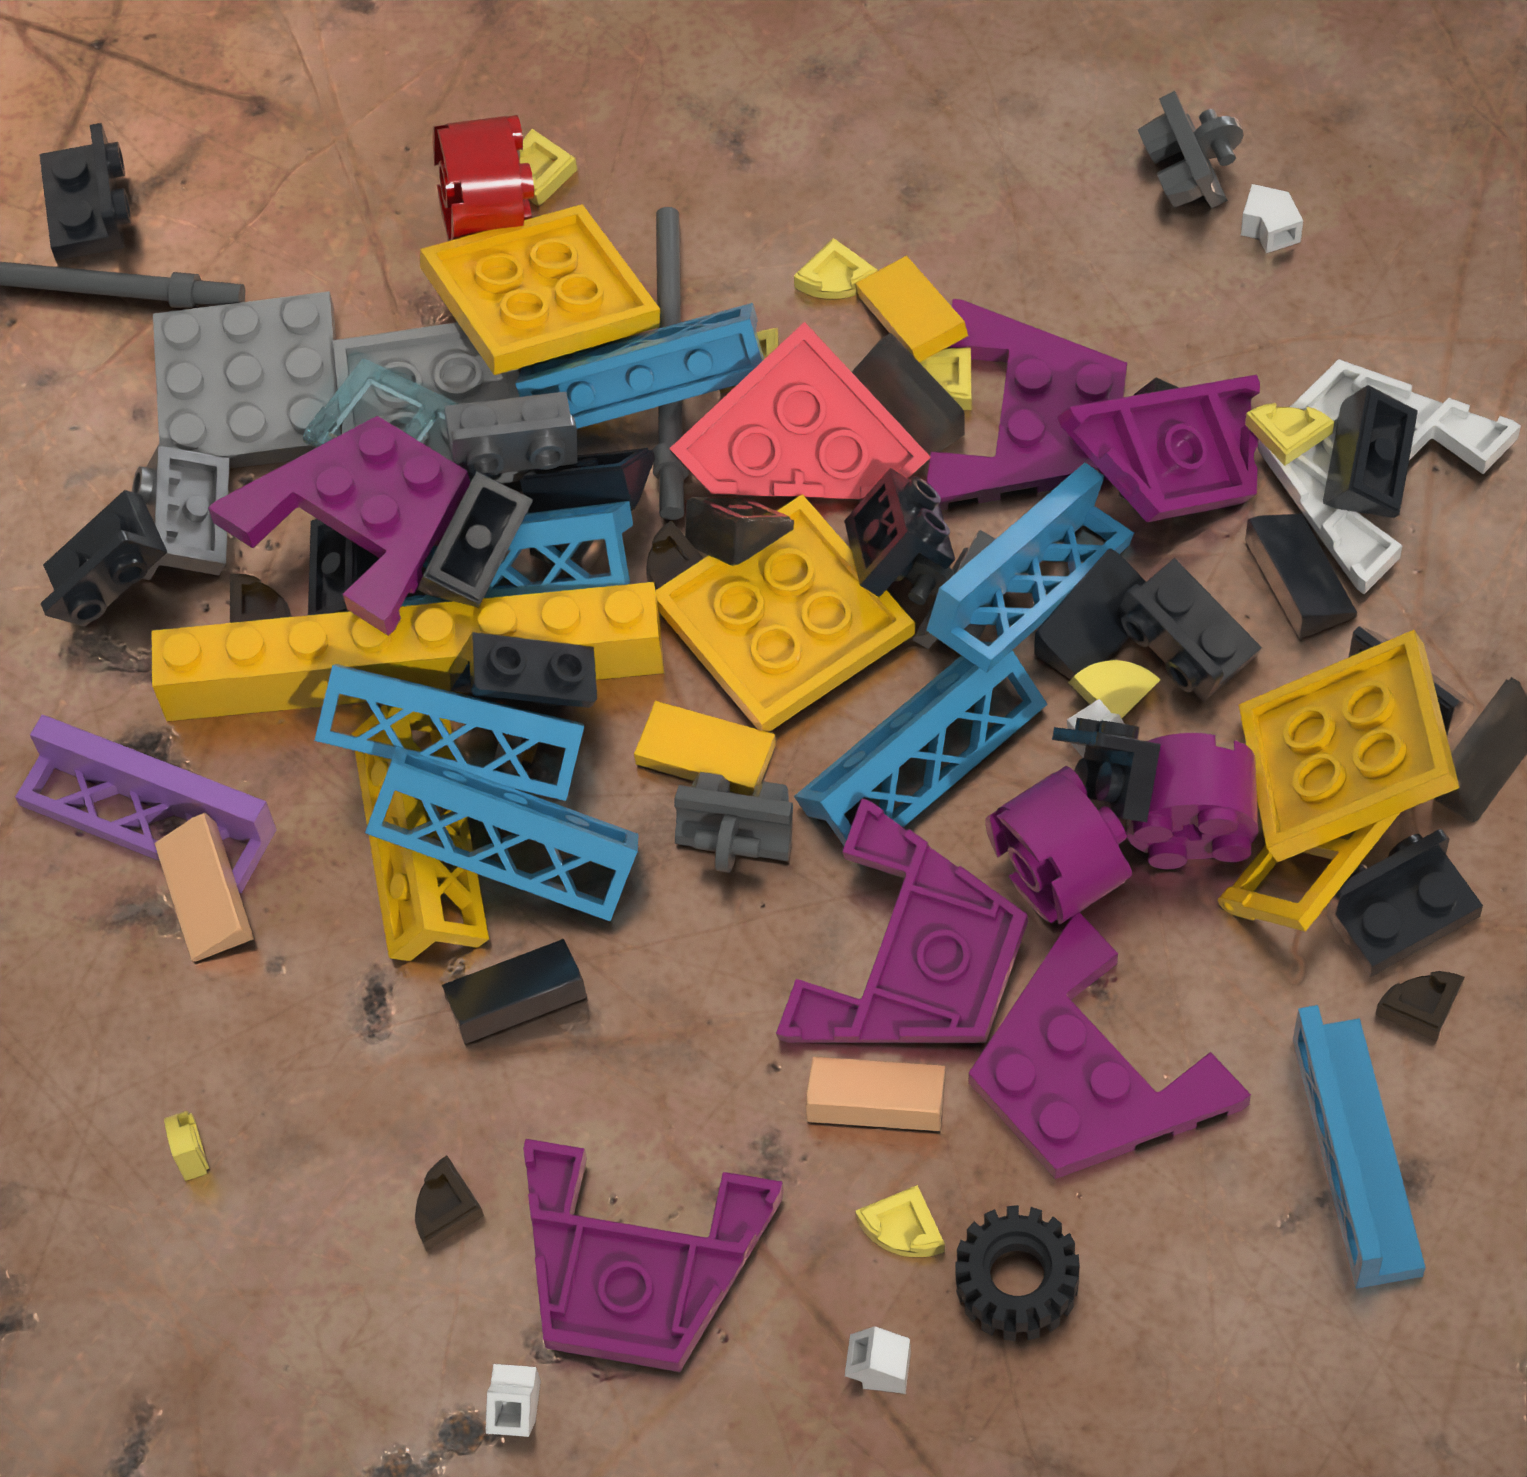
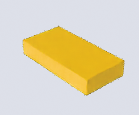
[855,255,968,364]
[634,701,776,796]

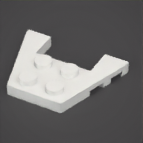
[1258,359,1521,594]

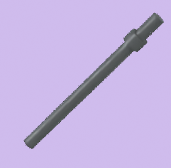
[653,207,690,520]
[0,262,245,309]

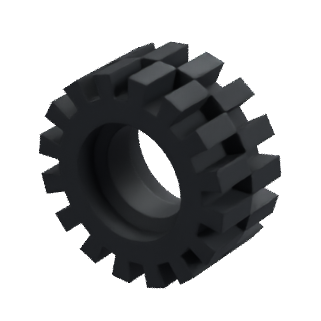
[955,1205,1080,1341]

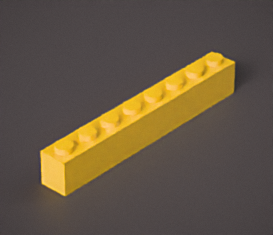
[152,582,664,721]

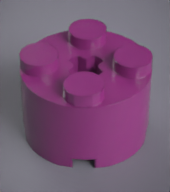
[1126,733,1258,869]
[985,766,1132,924]

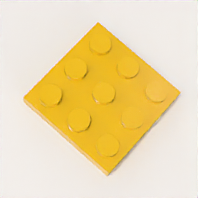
[420,204,660,375]
[656,494,915,732]
[1238,630,1459,862]

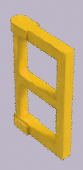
[1218,813,1400,932]

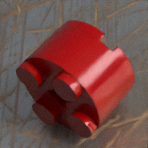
[432,115,534,240]

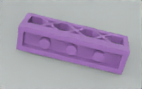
[15,714,277,893]

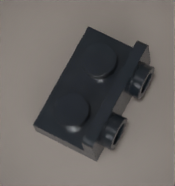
[39,123,131,261]
[844,468,955,597]
[41,490,167,627]
[1117,558,1262,703]
[449,632,597,708]
[1052,718,1161,823]
[1326,829,1483,977]

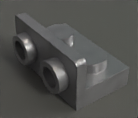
[444,392,577,477]
[132,445,229,580]

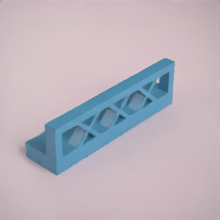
[515,303,764,429]
[926,463,1134,673]
[379,501,633,606]
[794,641,1048,846]
[314,664,584,801]
[365,746,639,921]
[1293,1005,1426,1289]

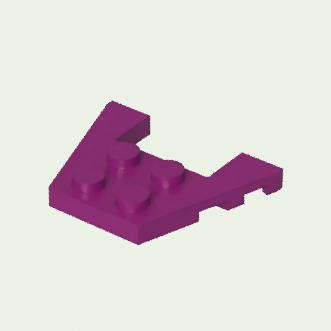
[927,299,1127,511]
[208,416,470,636]
[776,799,1028,1043]
[968,912,1251,1179]
[523,1139,784,1372]

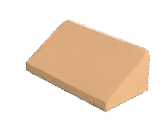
[154,813,254,962]
[805,1057,945,1131]

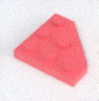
[669,322,931,500]

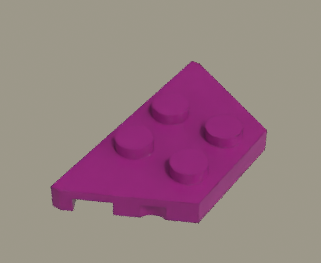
[1057,374,1260,522]

